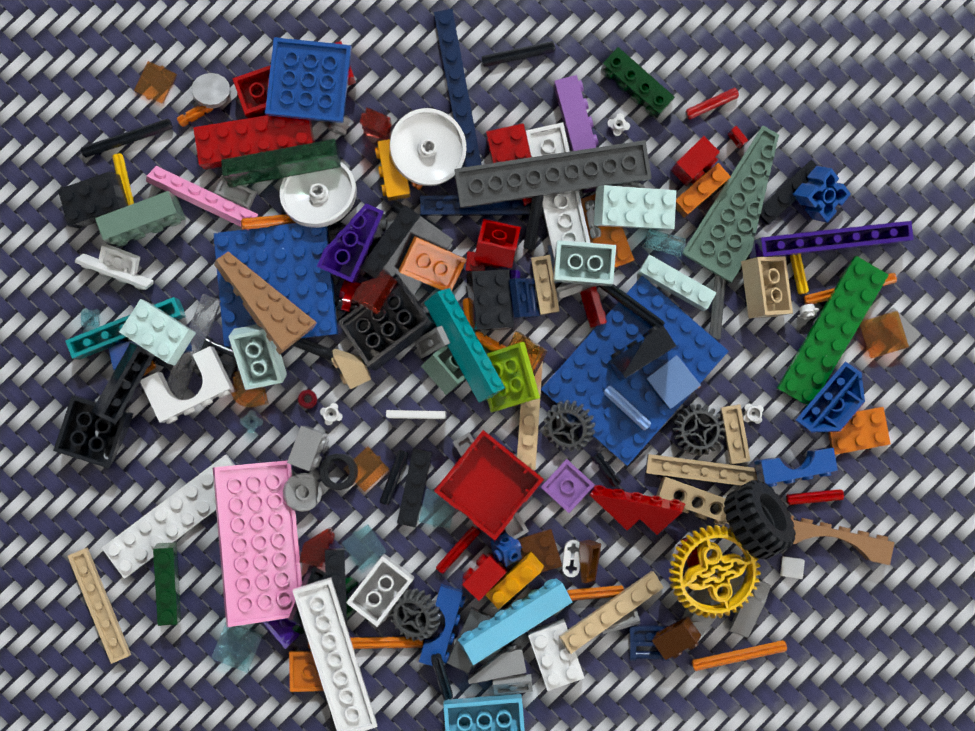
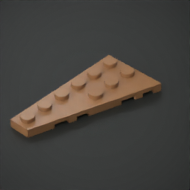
[214,252,317,355]

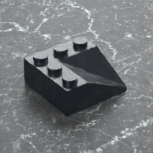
[608,325,676,381]
[53,395,134,469]

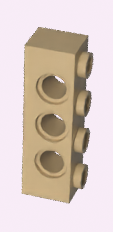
[656,476,729,526]

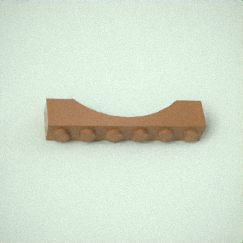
[791,515,895,565]

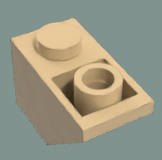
[331,349,371,389]

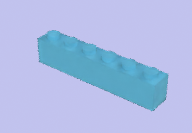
[458,578,572,665]

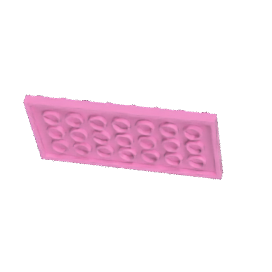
[213,461,302,627]

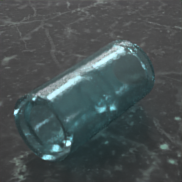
[644,229,686,257]

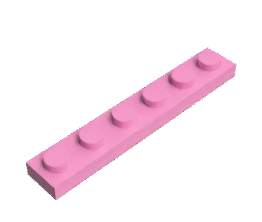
[146,166,258,230]

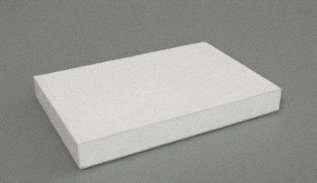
[386,410,447,419]

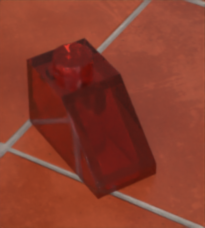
[352,275,397,314]

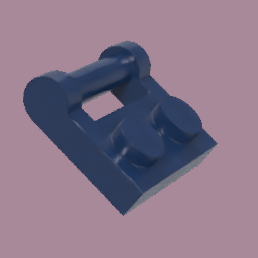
[509,278,540,318]
[629,625,669,661]

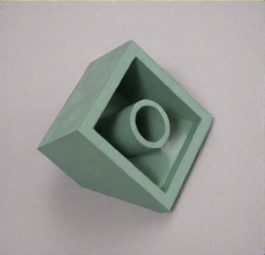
[421,345,466,395]

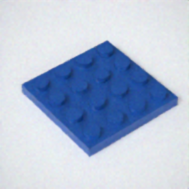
[265,37,352,123]

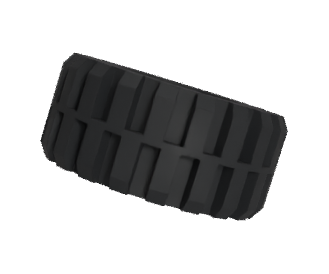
[724,480,796,560]

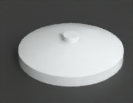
[389,108,466,186]
[280,157,357,228]

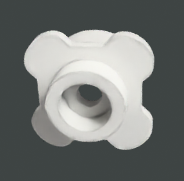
[607,113,630,136]
[798,304,819,320]
[320,403,343,425]
[743,404,764,424]

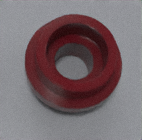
[298,390,317,409]

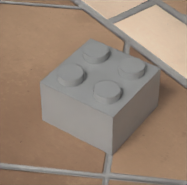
[287,426,329,471]

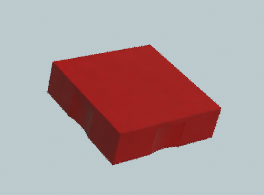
[434,430,544,540]

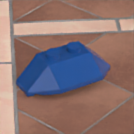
[796,361,865,432]

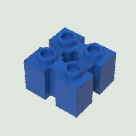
[793,166,851,223]

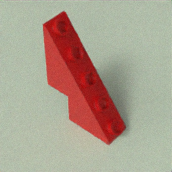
[590,485,686,535]

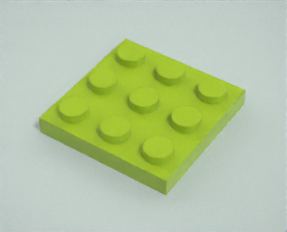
[487,342,540,412]

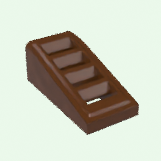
[579,540,601,583]

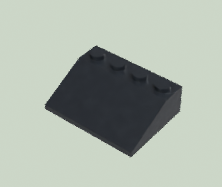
[360,205,454,295]
[338,276,436,371]

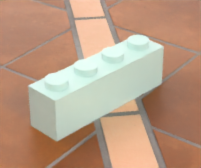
[637,255,716,311]

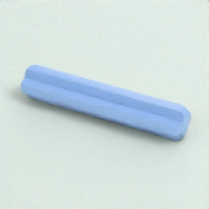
[603,386,651,430]

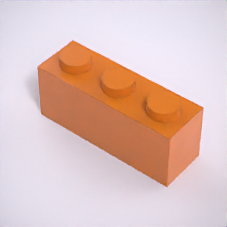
[675,163,731,218]

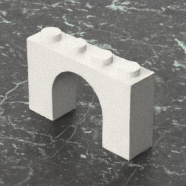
[140,346,234,424]

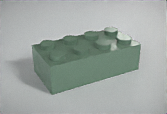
[95,191,186,247]

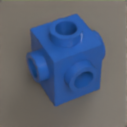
[490,533,522,567]

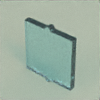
[419,489,454,528]
[342,524,387,570]

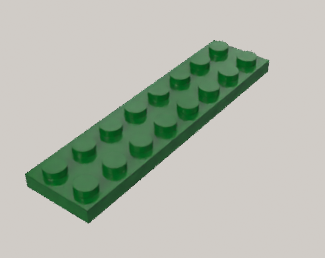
[777,256,889,406]

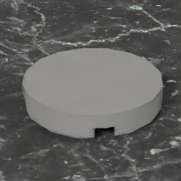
[191,73,231,109]
[283,473,322,512]

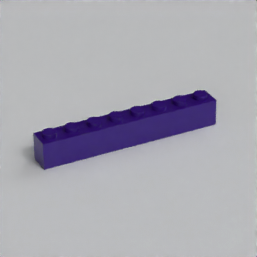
[754,221,914,257]

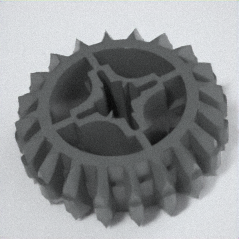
[543,400,595,452]
[673,404,725,456]
[389,588,442,641]

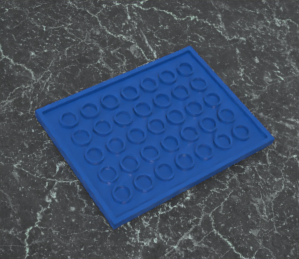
[541,276,729,466]

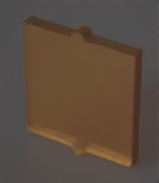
[134,61,177,104]
[344,446,389,492]

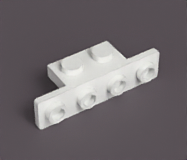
[75,243,153,290]

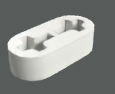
[562,540,580,577]

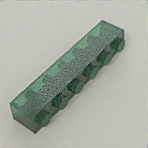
[221,139,341,188]

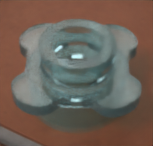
[81,308,101,328]
[240,410,263,433]

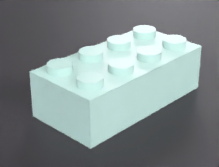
[594,185,676,230]

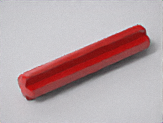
[685,88,739,119]
[786,489,844,505]
[436,526,480,574]

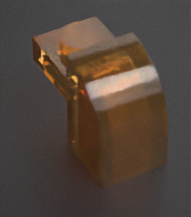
[231,371,269,408]

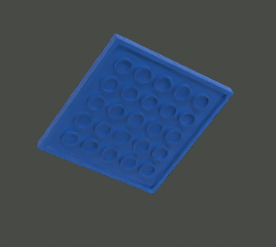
[213,223,338,347]

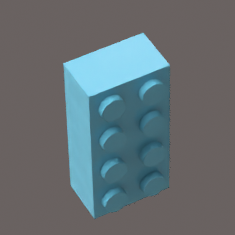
[443,693,525,731]

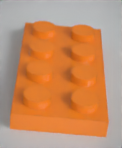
[581,194,634,268]

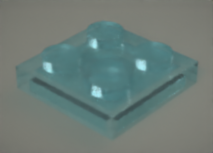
[211,623,263,673]

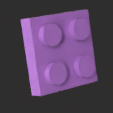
[541,459,595,513]

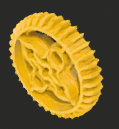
[668,525,761,619]

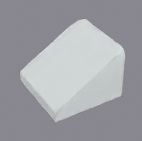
[780,556,805,579]

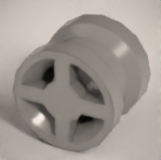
[328,117,350,136]

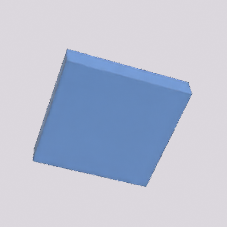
[646,355,701,409]

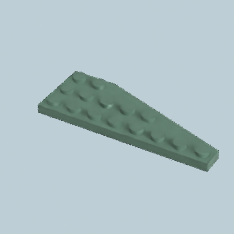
[682,126,779,283]

